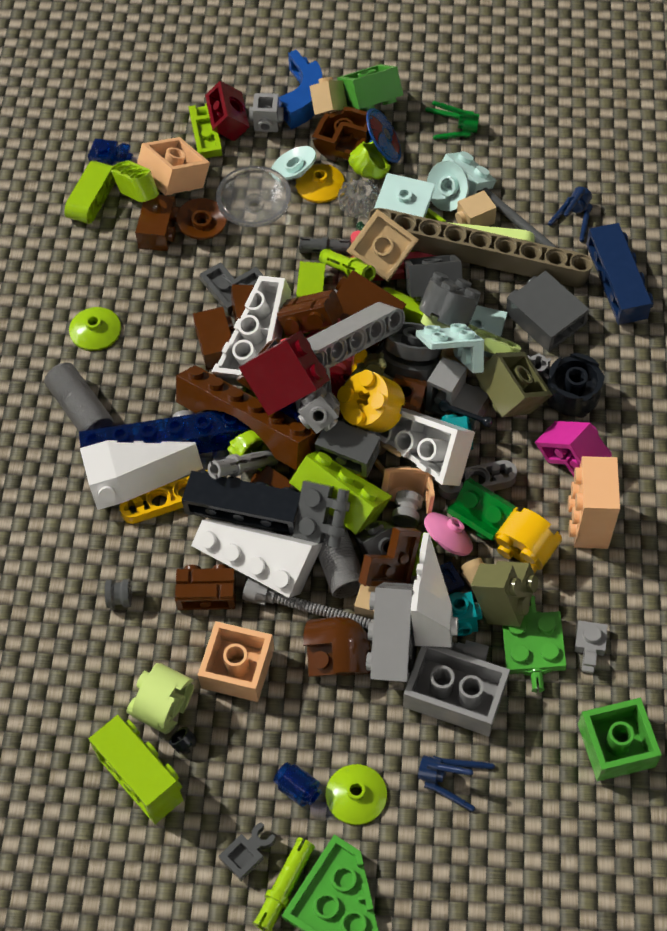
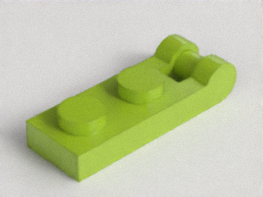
[188,103,223,158]

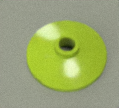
[69,307,121,351]
[325,764,387,825]

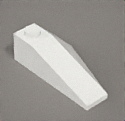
[80,440,203,510]
[411,533,458,647]

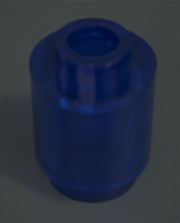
[274,762,321,807]

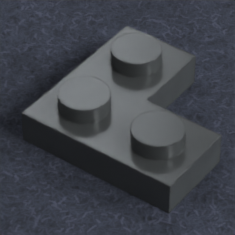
[199,262,264,314]

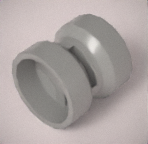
[391,490,423,528]

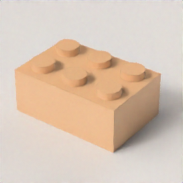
[568,456,620,549]

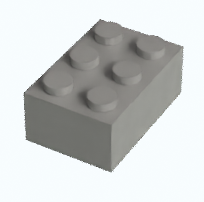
[366,582,416,682]
[403,646,510,737]

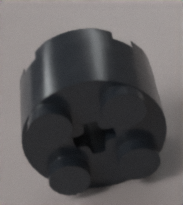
[547,353,604,418]

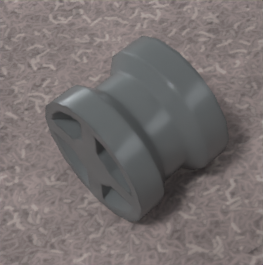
[105,579,132,608]

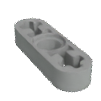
[438,460,517,500]

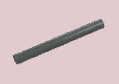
[482,188,557,248]

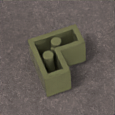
[471,561,538,627]

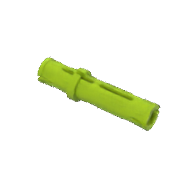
[319,249,376,281]
[253,837,315,931]

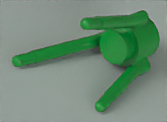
[425,101,479,140]

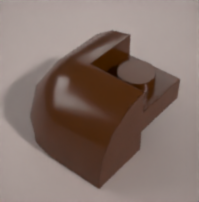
[312,107,370,162]
[303,617,371,677]

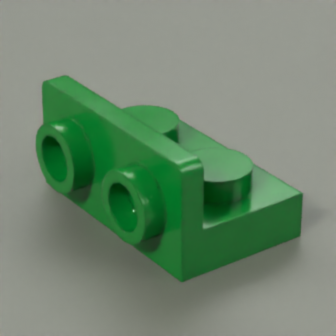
[446,478,516,541]

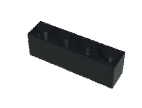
[182,471,301,535]

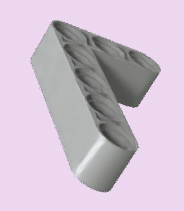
[295,302,405,416]

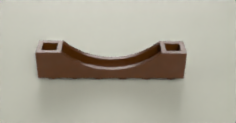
[176,365,317,470]

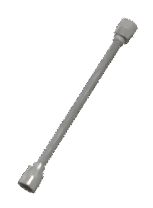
[242,578,489,661]

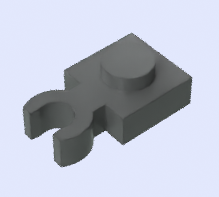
[219,822,276,881]

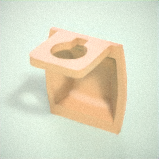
[381,466,435,514]

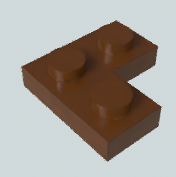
[358,527,422,586]

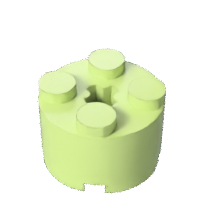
[127,663,194,734]

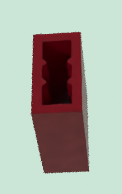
[239,331,330,416]

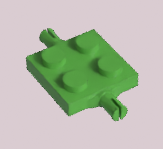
[502,595,566,693]

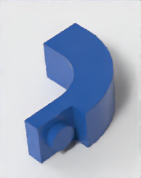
[279,49,323,129]

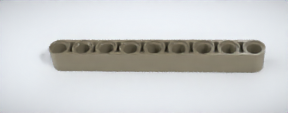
[368,208,593,288]

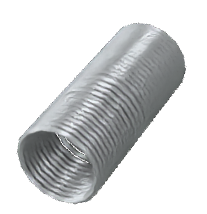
[44,362,114,441]
[318,514,361,599]

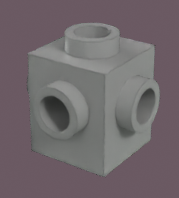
[249,93,284,132]
[298,386,340,434]

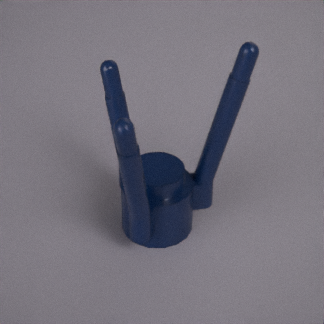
[548,187,593,242]
[418,755,495,812]

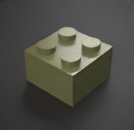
[474,352,552,417]

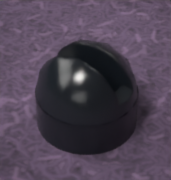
[169,727,196,754]

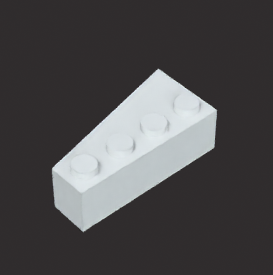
[211,276,291,387]
[374,407,475,486]
[191,519,323,598]

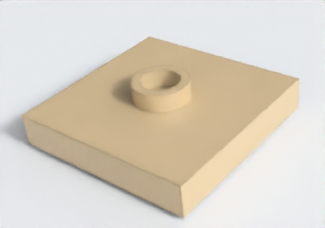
[346,209,419,282]

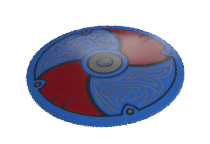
[366,108,401,163]

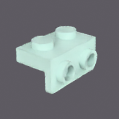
[442,151,497,197]

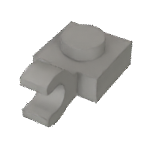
[574,620,608,673]

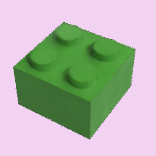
[337,64,403,111]
[578,698,662,782]

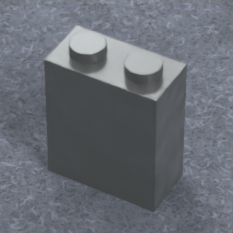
[506,271,589,352]

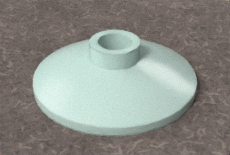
[271,146,317,181]
[427,161,469,211]

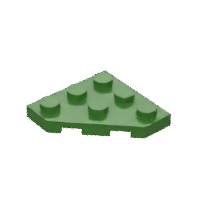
[282,835,379,931]

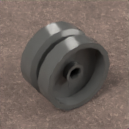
[382,322,442,381]

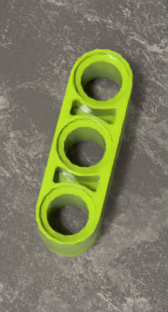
[64,160,115,224]
[111,161,159,202]
[296,261,326,299]

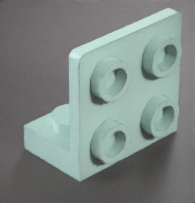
[416,323,484,373]

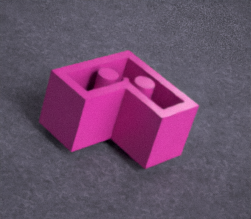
[535,421,612,477]

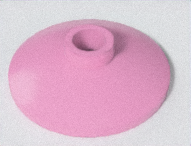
[424,512,473,556]

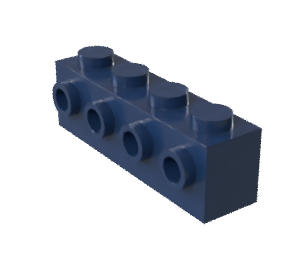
[586,223,654,325]

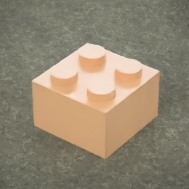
[137,137,210,195]
[198,621,275,702]

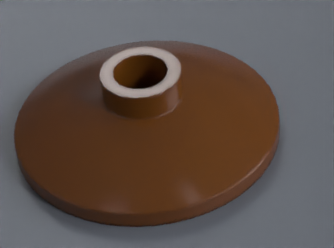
[177,198,227,240]

